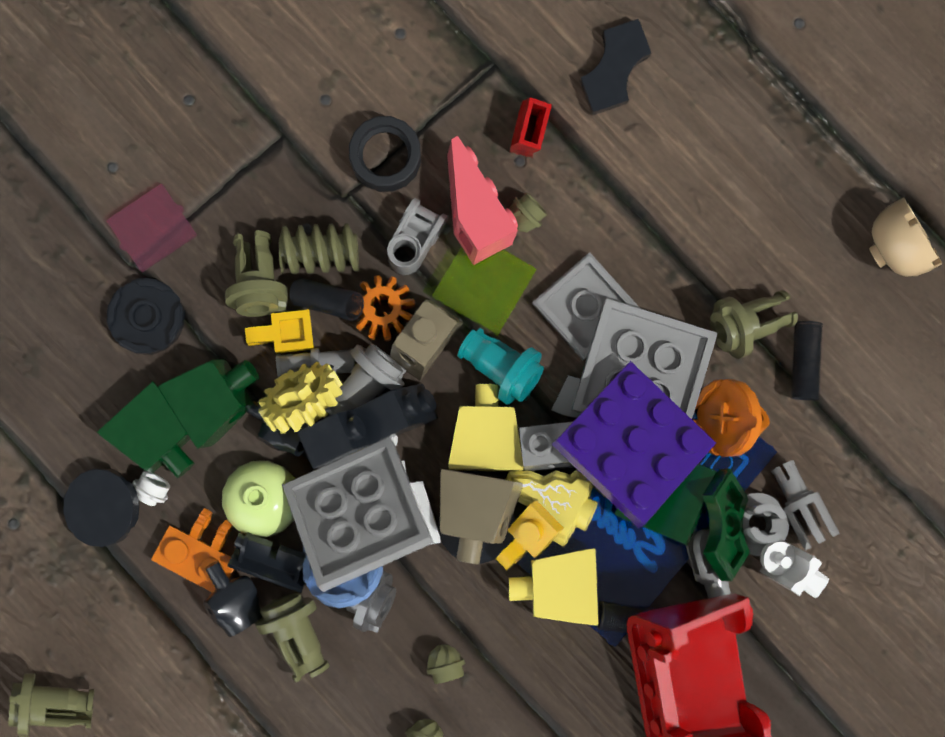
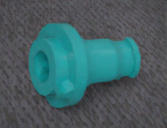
[457,328,544,405]

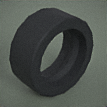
[349,116,421,192]

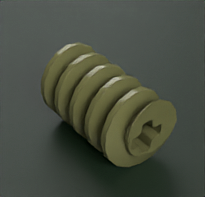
[279,223,359,274]

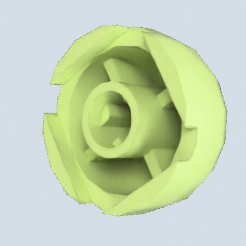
[222,461,295,537]

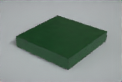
[614,464,717,546]

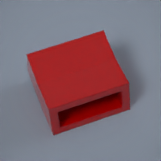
[510,97,552,158]

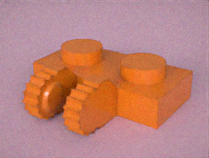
[151,508,235,593]

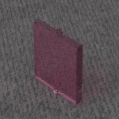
[106,183,198,273]

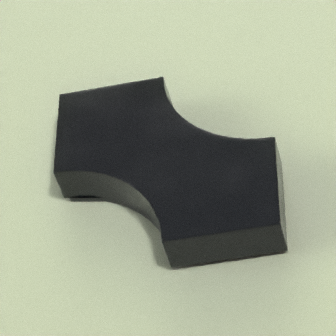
[580,19,652,116]

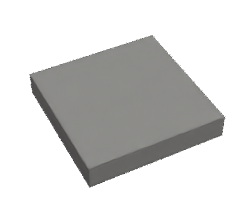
[532,252,641,360]

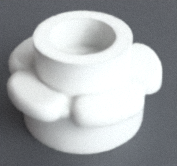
[132,471,170,506]

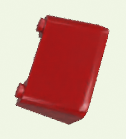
[627,594,771,737]

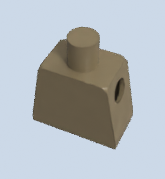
[390,299,463,381]
[440,469,523,564]

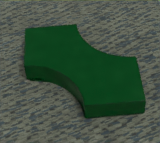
[702,468,750,581]

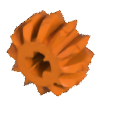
[350,275,415,341]

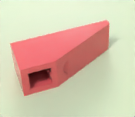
[447,136,518,265]

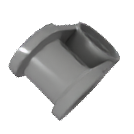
[387,198,449,275]

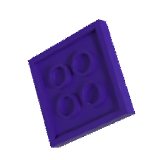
[552,361,716,528]

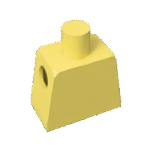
[448,384,523,472]
[508,549,598,625]

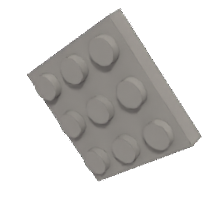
[571,298,718,419]
[282,437,434,592]

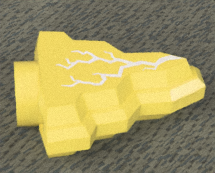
[505,470,598,547]

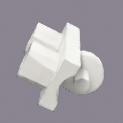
[760,540,829,598]

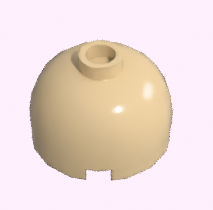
[869,197,943,277]

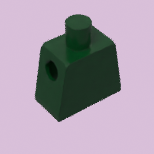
[158,359,259,449]
[97,381,195,479]

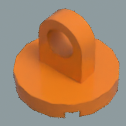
[693,379,770,457]

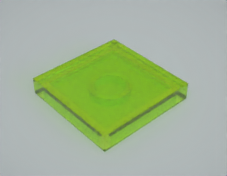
[432,246,537,336]

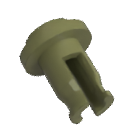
[225,230,288,317]
[710,290,798,359]
[255,593,330,683]
[8,673,95,737]

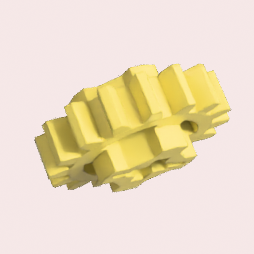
[258,362,343,434]

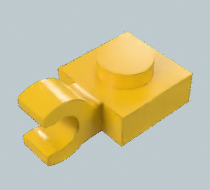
[245,309,314,353]
[496,500,564,570]

